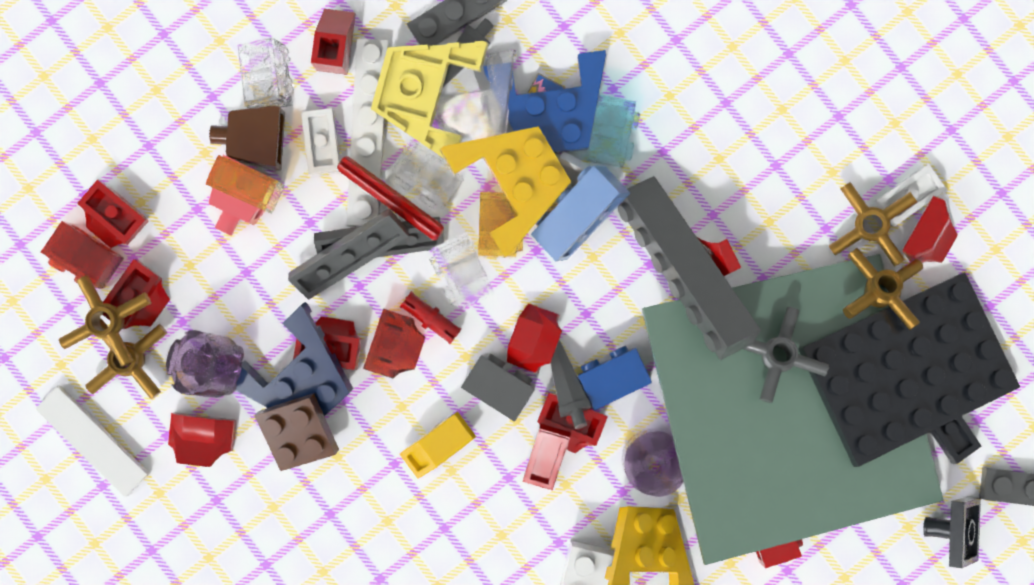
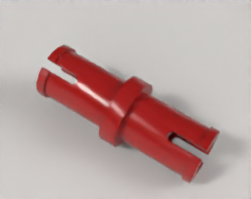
[400,291,462,345]

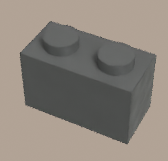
[461,353,535,422]

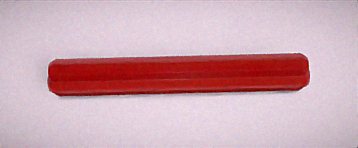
[337,156,444,241]

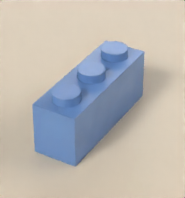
[531,165,630,262]

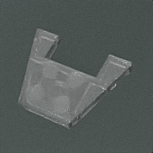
[432,49,517,161]

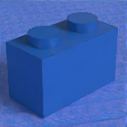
[577,345,652,410]

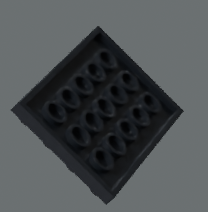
[798,272,1020,467]

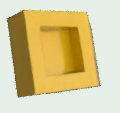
[399,411,477,479]

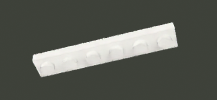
[346,38,389,227]

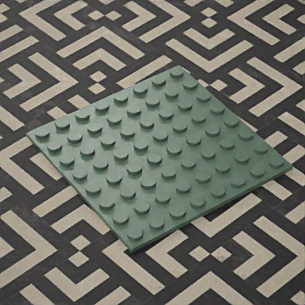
[641,254,944,565]

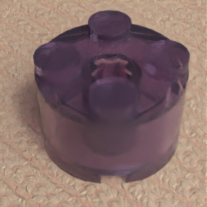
[166,330,244,398]
[621,429,683,497]

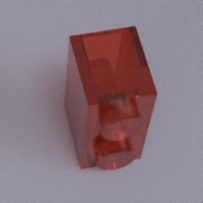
[40,221,124,289]

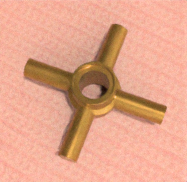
[829,182,917,267]
[843,248,924,330]
[58,275,151,367]
[85,318,168,400]

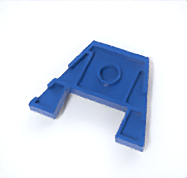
[483,50,606,154]

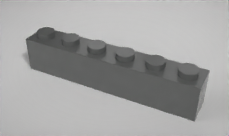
[618,176,761,360]

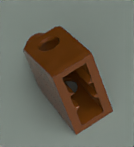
[209,106,285,171]

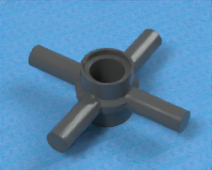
[743,307,829,403]

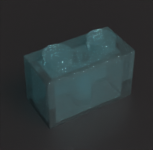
[586,94,640,168]

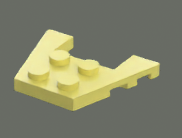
[371,41,489,158]

